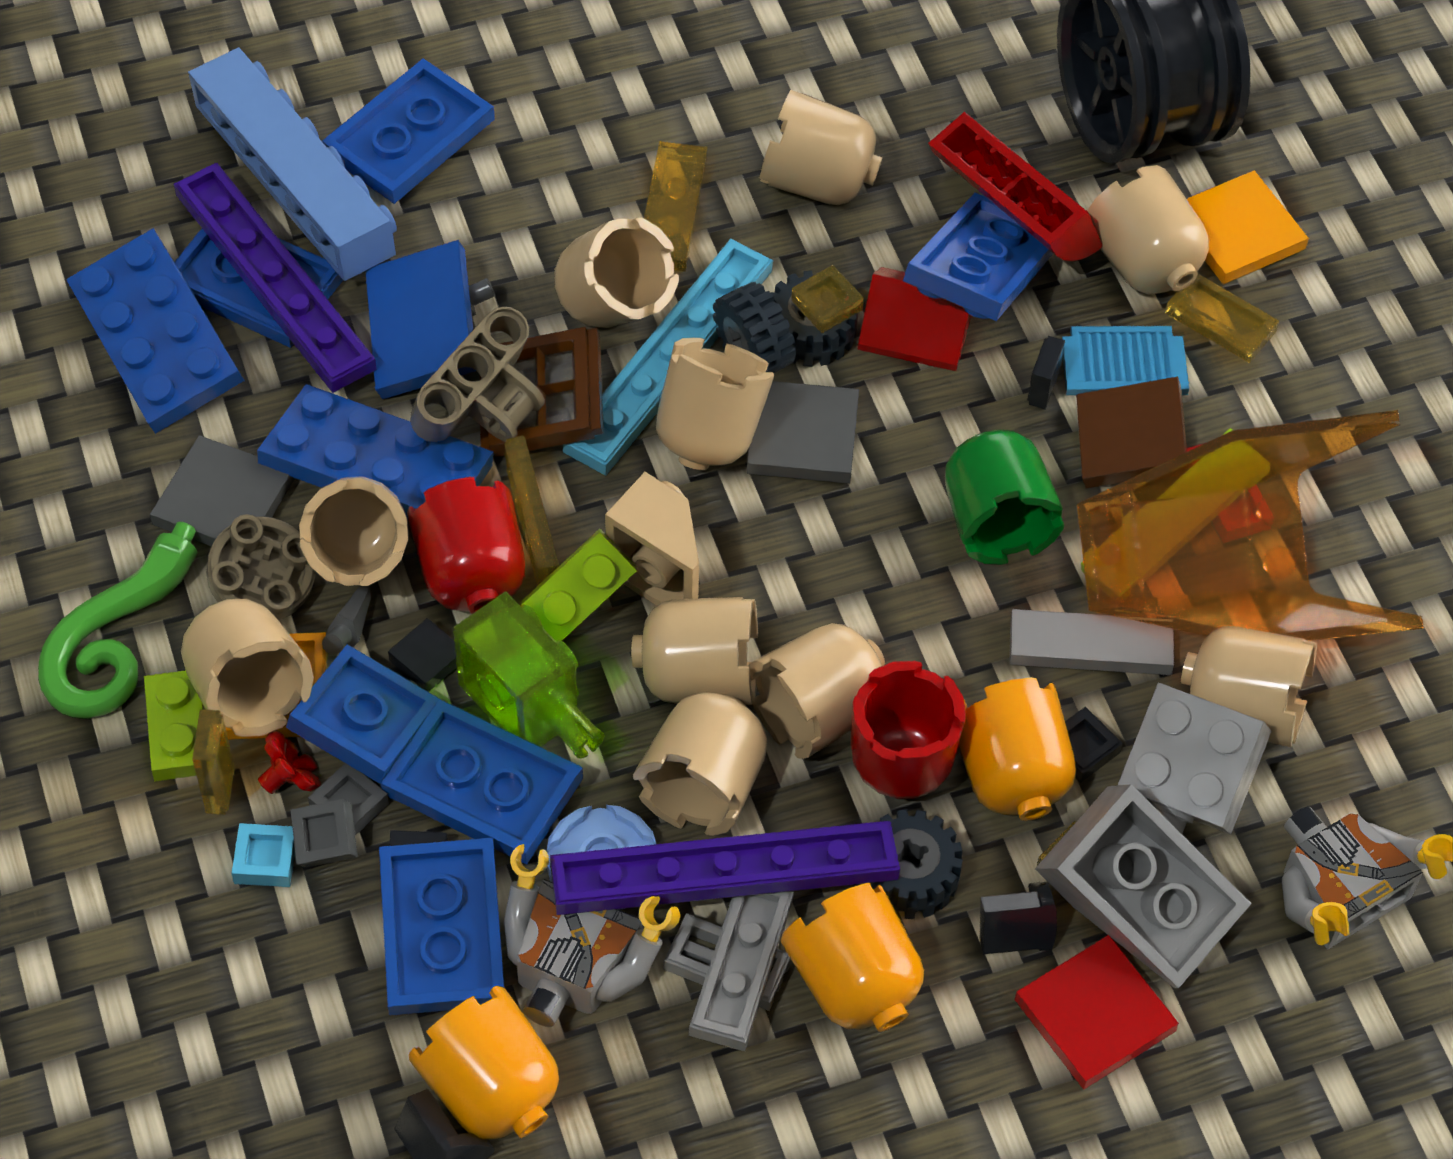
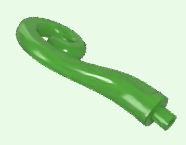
[38,522,197,719]

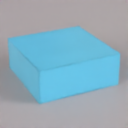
[231,823,295,887]

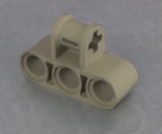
[410,307,545,442]

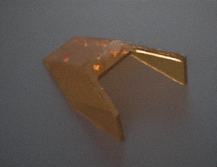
[1077,410,1424,641]

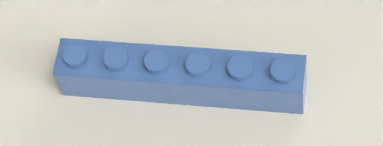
[188,47,397,281]

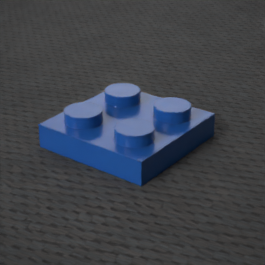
[286,644,439,784]

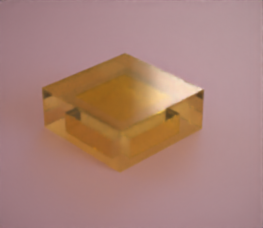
[791,265,864,333]

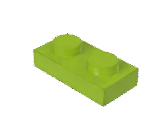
[521,529,637,644]
[144,670,210,782]

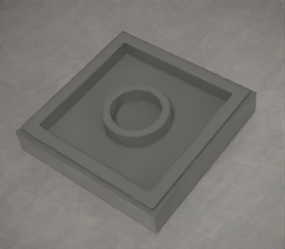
[747,381,859,483]
[150,435,295,547]

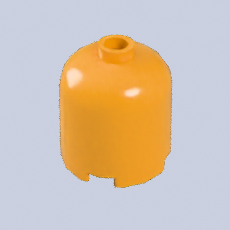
[959,677,1076,821]
[780,883,924,1032]
[409,986,559,1139]

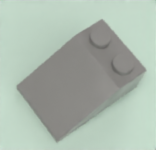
[1035,784,1252,988]

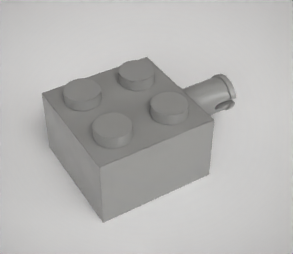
[1118,682,1272,834]

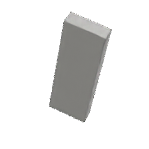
[1010,609,1174,675]
[689,891,794,1051]

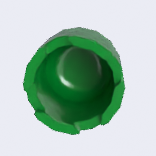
[945,430,1064,565]

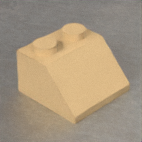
[605,472,699,606]

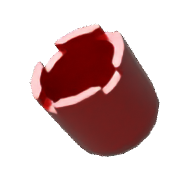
[407,477,525,615]
[851,661,966,799]

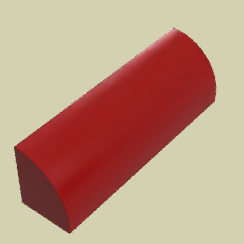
[928,112,1103,261]

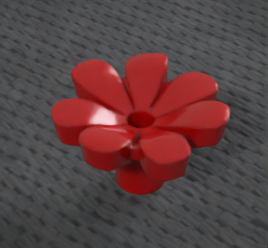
[258,730,321,794]

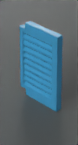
[1062,326,1189,395]

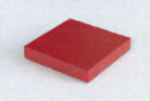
[1015,935,1179,1090]

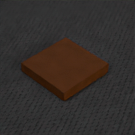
[1076,376,1189,489]

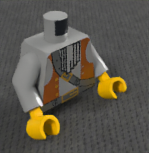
[1282,806,1453,950]
[504,844,680,1027]

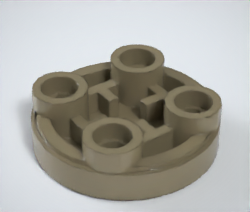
[206,514,316,620]

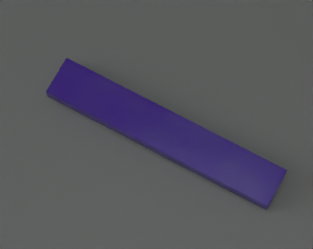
[174,162,377,393]
[550,821,900,915]

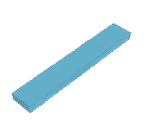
[563,239,773,476]

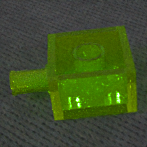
[453,591,604,759]

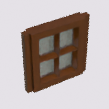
[480,327,604,457]

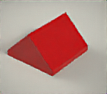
[858,267,972,371]

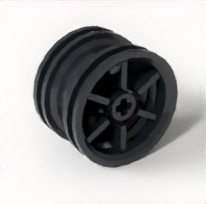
[1057,0,1251,163]

